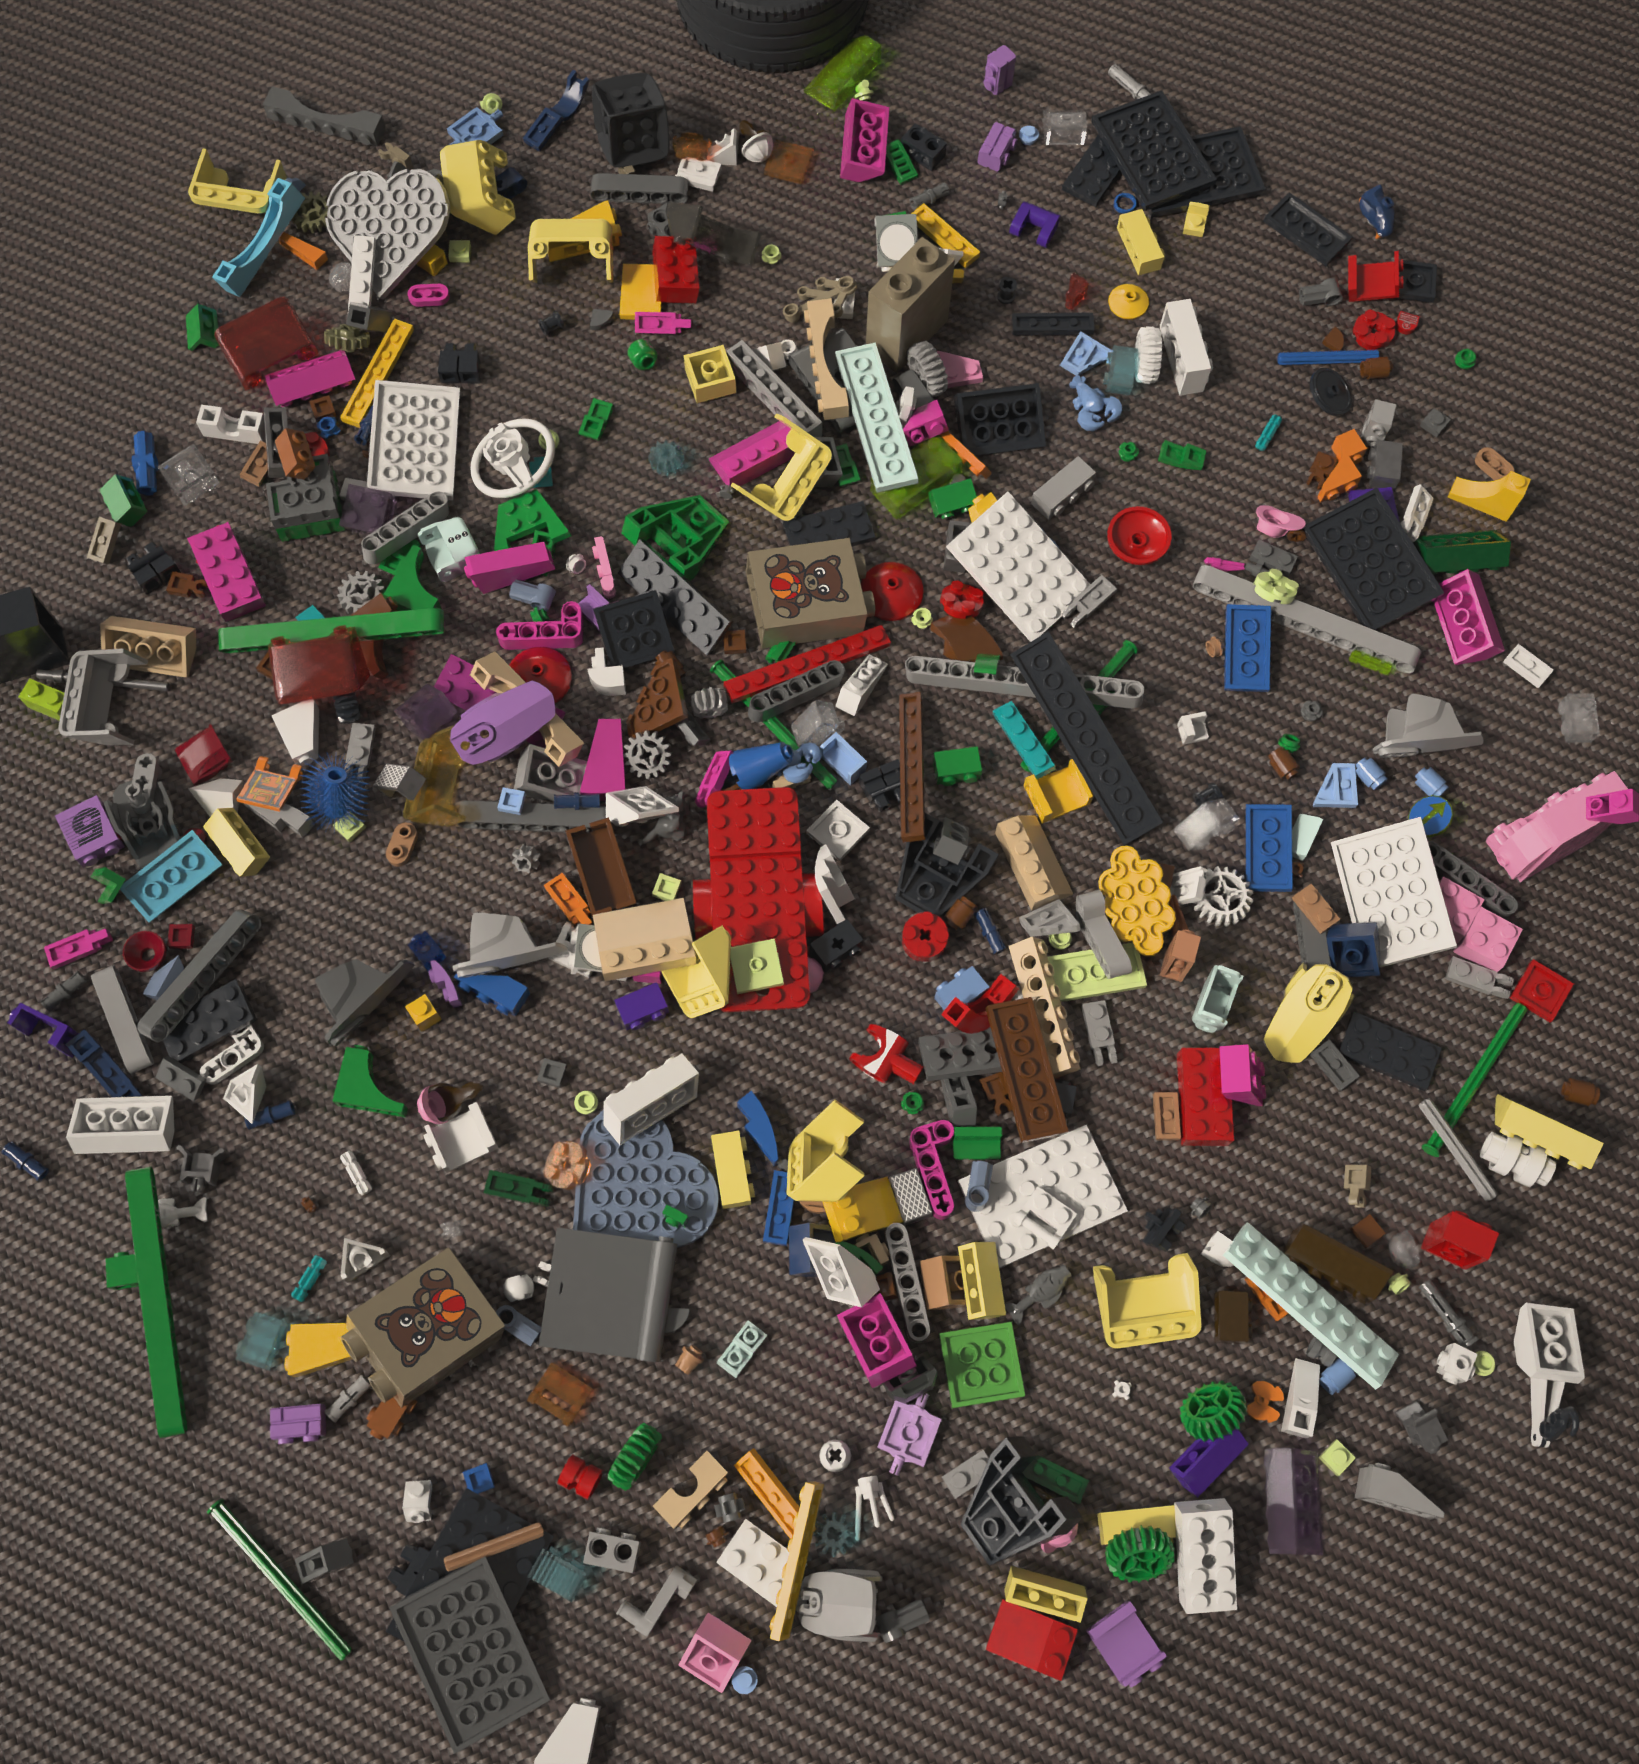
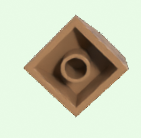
[920,1256,967,1310]

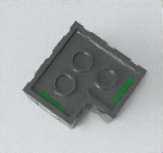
[266,454,345,542]

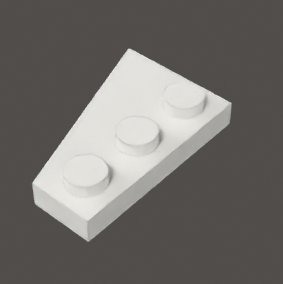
[896,386,917,432]

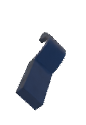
[523,70,590,152]

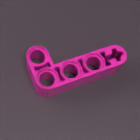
[496,601,583,650]
[909,1120,954,1220]

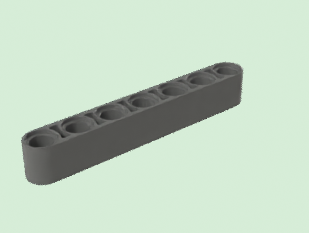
[457,801,612,833]
[137,909,261,1042]

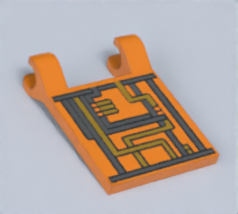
[236,756,303,812]

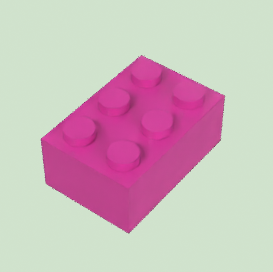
[837,1293,916,1388]

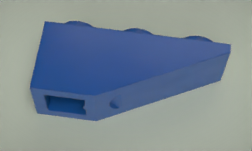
[454,974,530,1017]

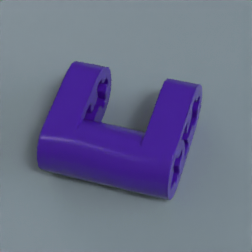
[1009,201,1061,248]

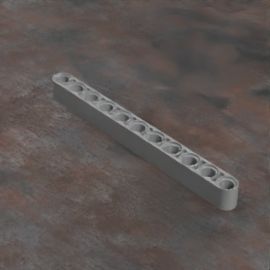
[1193,565,1421,673]
[905,656,1144,709]

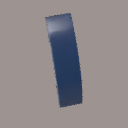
[65,1029,144,1097]

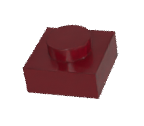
[167,924,195,949]

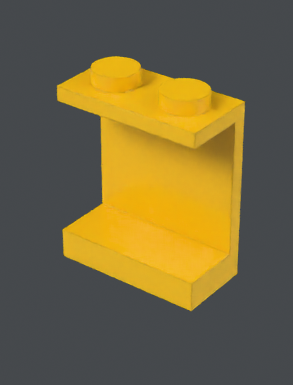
[1023,759,1094,824]

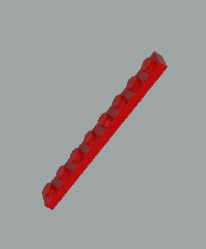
[723,625,891,704]

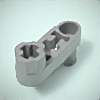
[125,753,162,814]
[616,1565,698,1637]

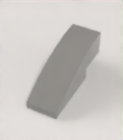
[244,804,315,838]

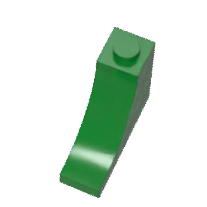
[384,545,442,611]
[332,1045,408,1118]

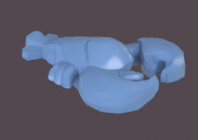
[1069,375,1122,431]
[776,742,822,783]

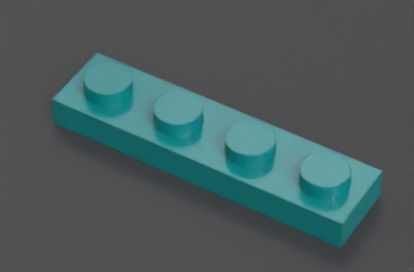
[993,701,1056,780]

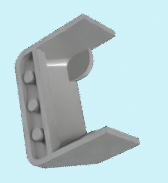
[59,649,148,745]

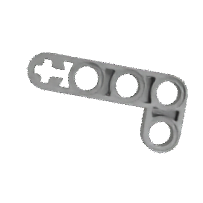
[1076,889,1132,979]

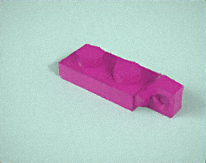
[635,312,692,334]
[44,928,113,970]

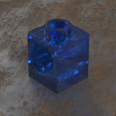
[408,931,446,971]

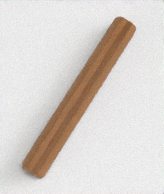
[444,1523,544,1571]

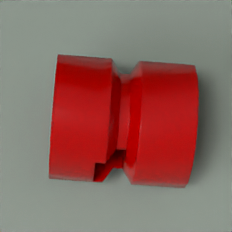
[557,1454,604,1500]

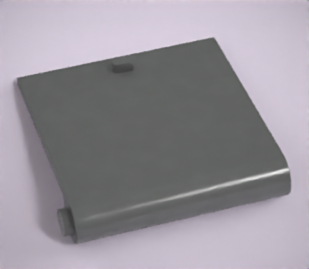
[539,1228,678,1362]

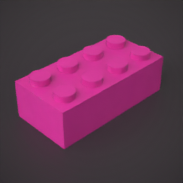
[187,522,266,622]

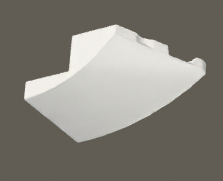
[815,844,855,924]

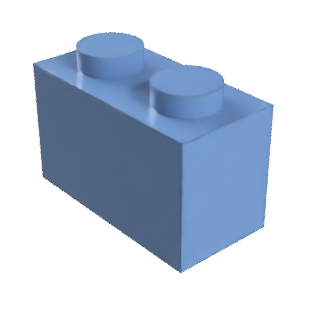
[934,966,989,1010]

